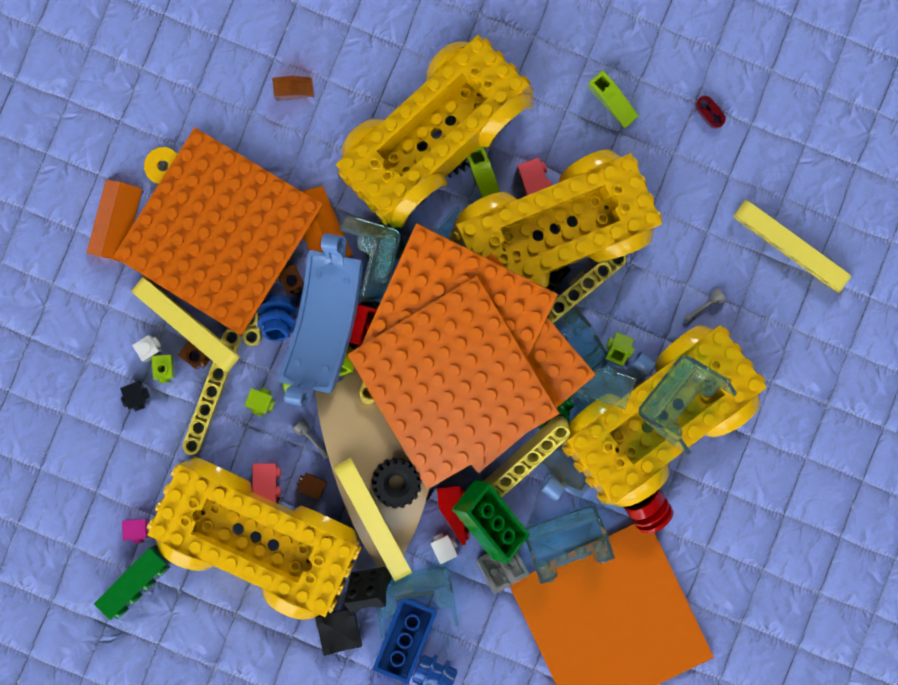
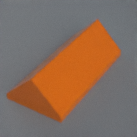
[86,180,143,263]
[302,186,353,258]

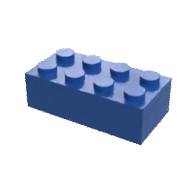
[372,595,438,684]

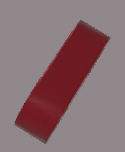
[695,96,726,129]

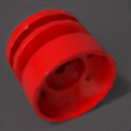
[623,489,674,534]

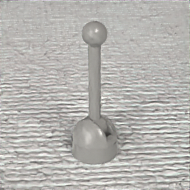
[684,287,727,322]
[292,419,328,458]

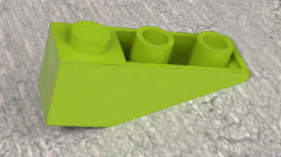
[587,70,639,129]
[467,146,500,198]

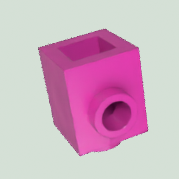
[122,518,149,543]

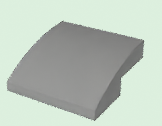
[476,552,530,595]

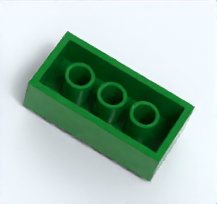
[452,480,530,564]
[94,545,171,620]

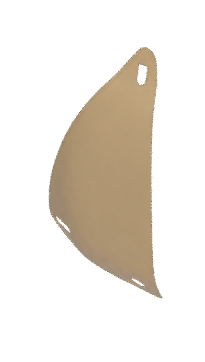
[316,367,429,571]

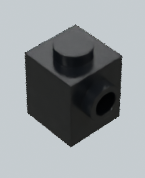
[120,381,150,412]

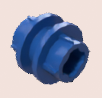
[257,295,297,341]
[412,654,458,685]

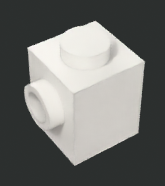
[132,335,162,362]
[430,533,458,564]

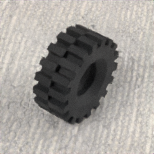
[371,457,422,509]

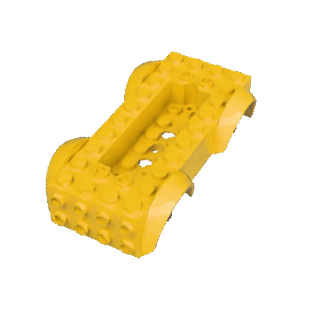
[335,35,535,228]
[449,149,662,288]
[561,325,767,507]
[147,457,362,620]

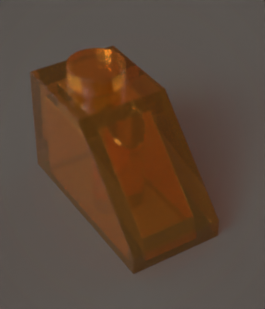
[272,76,314,101]

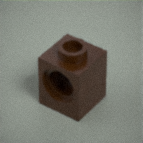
[279,264,304,295]
[178,341,210,369]
[296,472,327,500]

